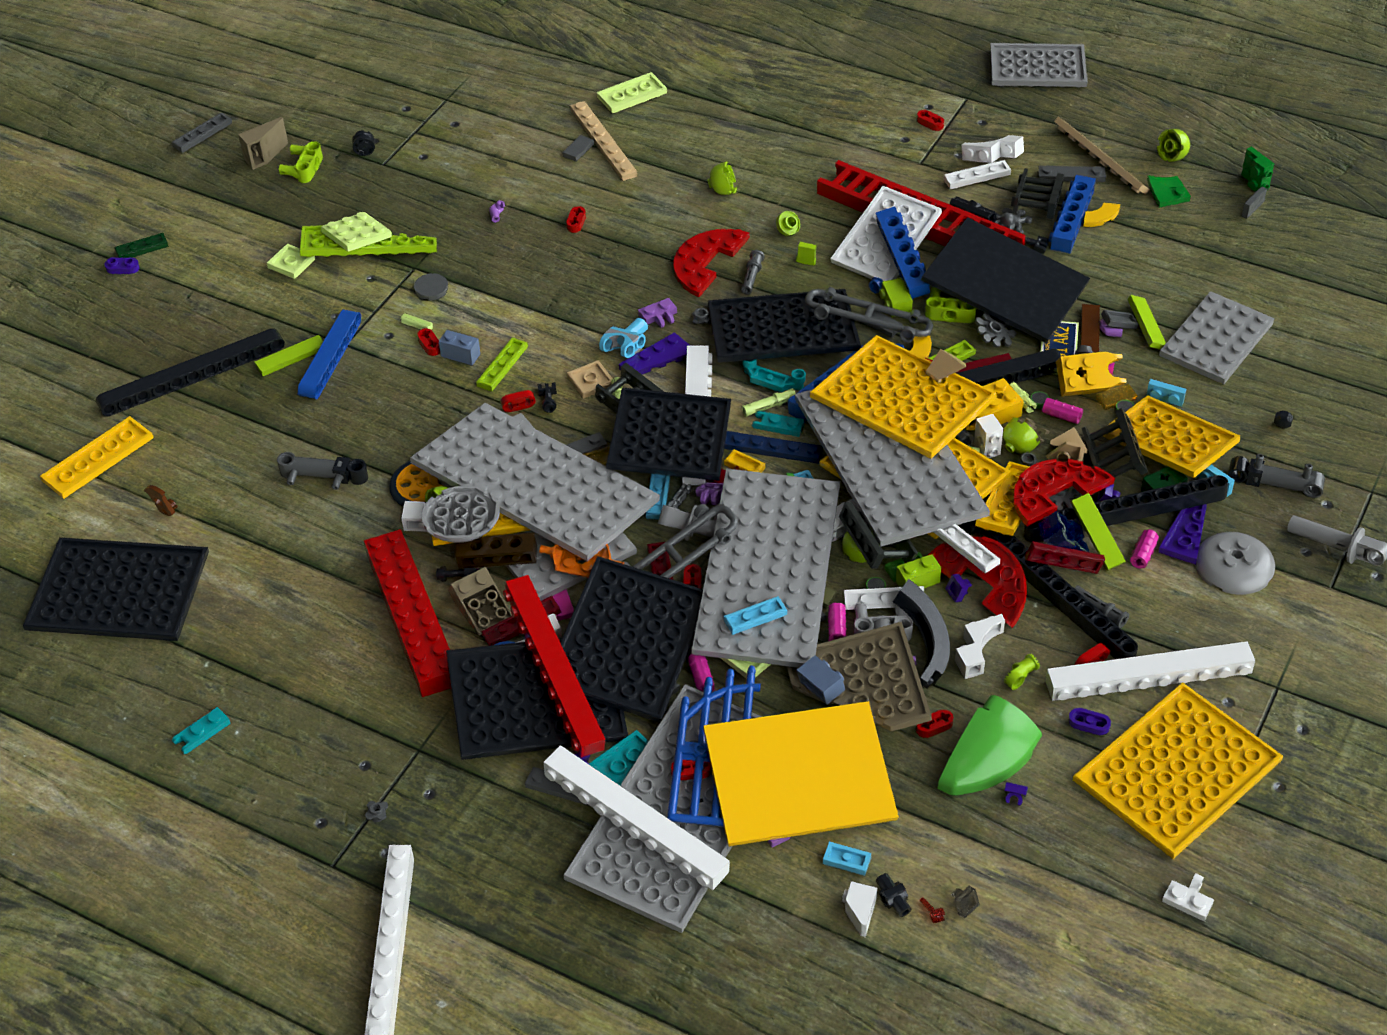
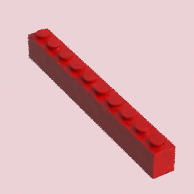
[503,575,606,758]

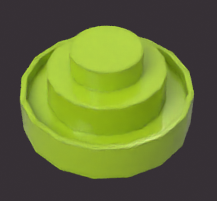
[776,211,800,236]

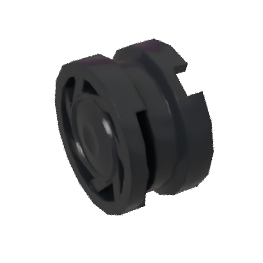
[352,130,375,156]

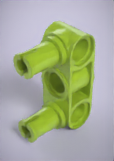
[279,141,323,183]
[925,287,977,323]

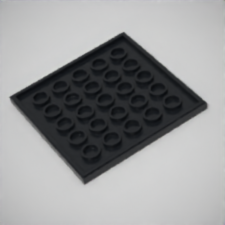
[606,388,731,481]

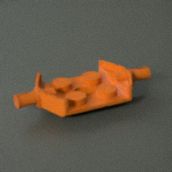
[539,544,624,578]

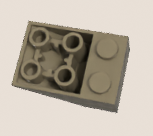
[238,117,288,170]
[448,567,512,636]

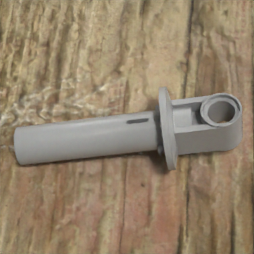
[658,505,716,541]
[1287,515,1387,566]

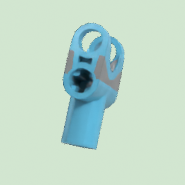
[599,318,648,358]

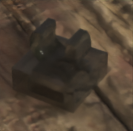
[951,886,980,918]

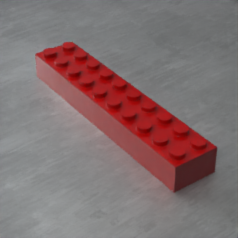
[364,529,451,698]

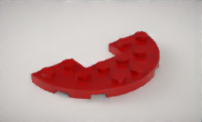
[674,229,750,297]
[1013,459,1115,526]
[927,535,1027,628]

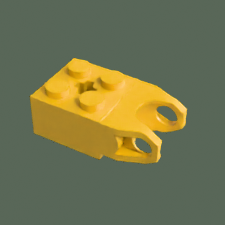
[1056,352,1126,397]
[966,378,1024,431]

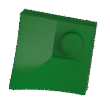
[1147,175,1191,208]

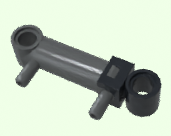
[277,452,368,490]
[1228,454,1325,498]

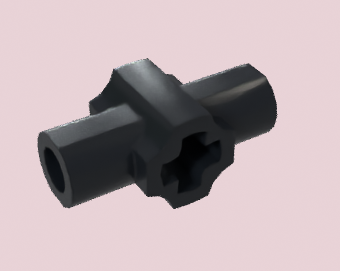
[876,873,912,917]

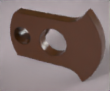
[144,485,178,516]

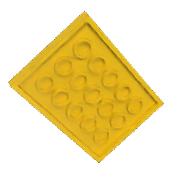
[1103,395,1240,478]

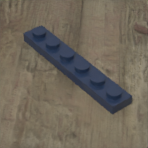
[724,431,823,464]

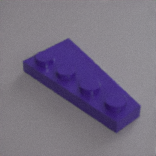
[619,332,690,374]
[1159,504,1207,565]

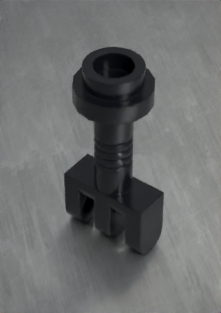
[1017,230,1049,254]
[538,382,557,413]
[436,566,480,582]

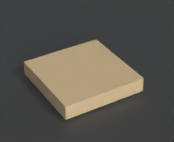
[567,360,615,399]

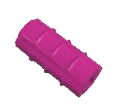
[1042,398,1083,424]
[1130,529,1159,569]
[828,603,847,641]
[688,654,715,692]

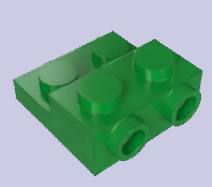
[1241,146,1274,192]

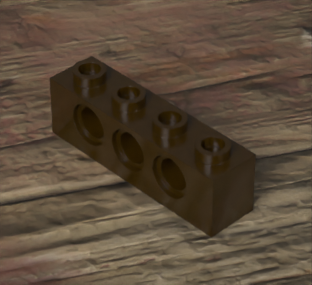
[455,533,538,569]

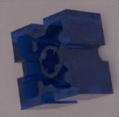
[1039,511,1089,552]

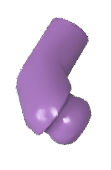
[489,200,505,223]
[1100,319,1123,338]

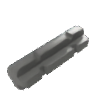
[666,483,692,509]

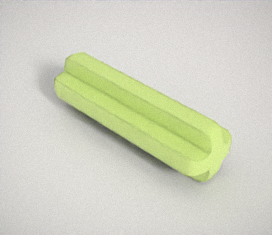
[400,313,433,330]

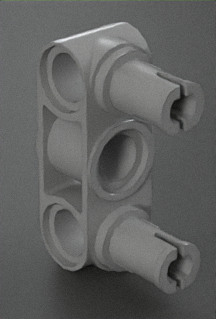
[854,603,913,641]

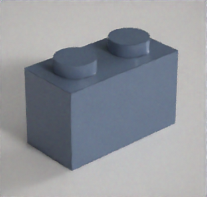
[439,330,481,365]
[797,655,845,705]

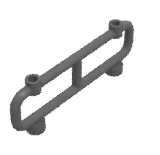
[805,287,933,342]
[624,504,738,579]

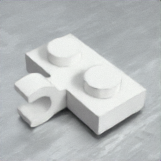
[1162,874,1214,921]

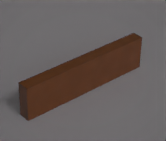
[1081,304,1100,353]

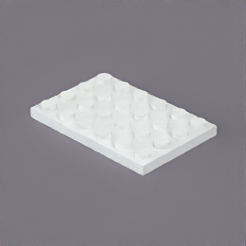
[831,186,942,281]

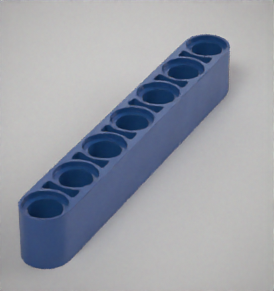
[298,309,361,399]

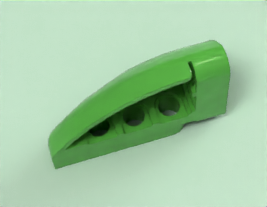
[938,695,1042,795]

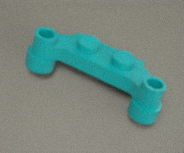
[742,359,806,393]

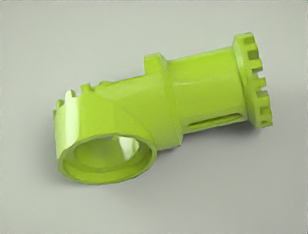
[1004,654,1040,690]

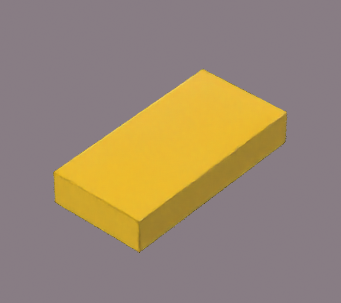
[724,449,766,473]

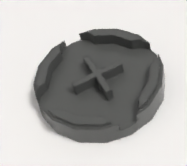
[414,273,449,301]

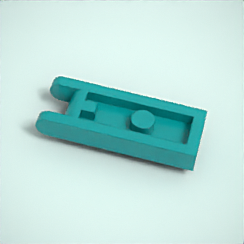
[752,411,804,437]
[172,707,231,754]

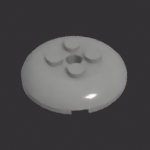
[421,486,500,543]
[1195,532,1275,595]

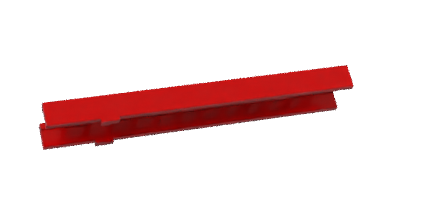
[817,160,1026,246]

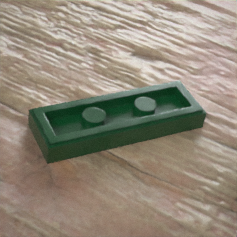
[114,233,169,258]

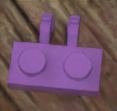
[638,298,677,327]
[696,482,723,505]

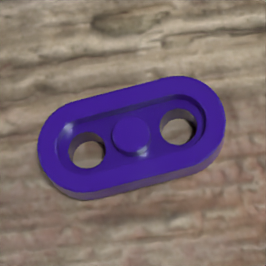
[105,257,140,274]
[1068,708,1111,735]

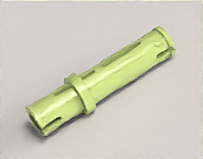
[742,388,796,417]

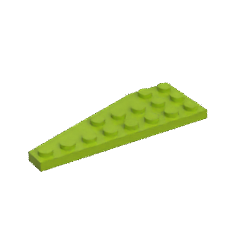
[300,225,437,257]

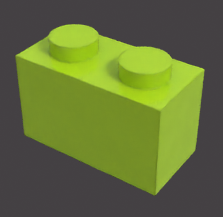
[879,278,913,317]
[896,554,941,588]

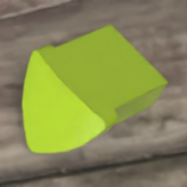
[796,242,817,265]

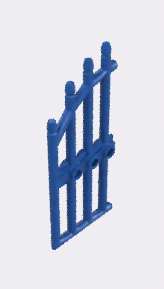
[667,665,761,826]

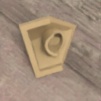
[926,349,966,383]
[1050,427,1089,455]
[1046,441,1086,462]

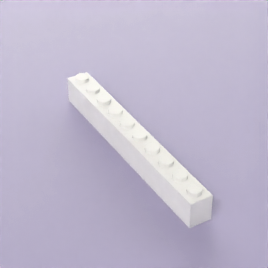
[682,346,712,485]
[1045,642,1255,701]
[544,745,730,890]
[365,845,414,1035]

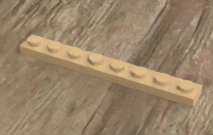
[570,101,637,181]
[1054,117,1150,195]

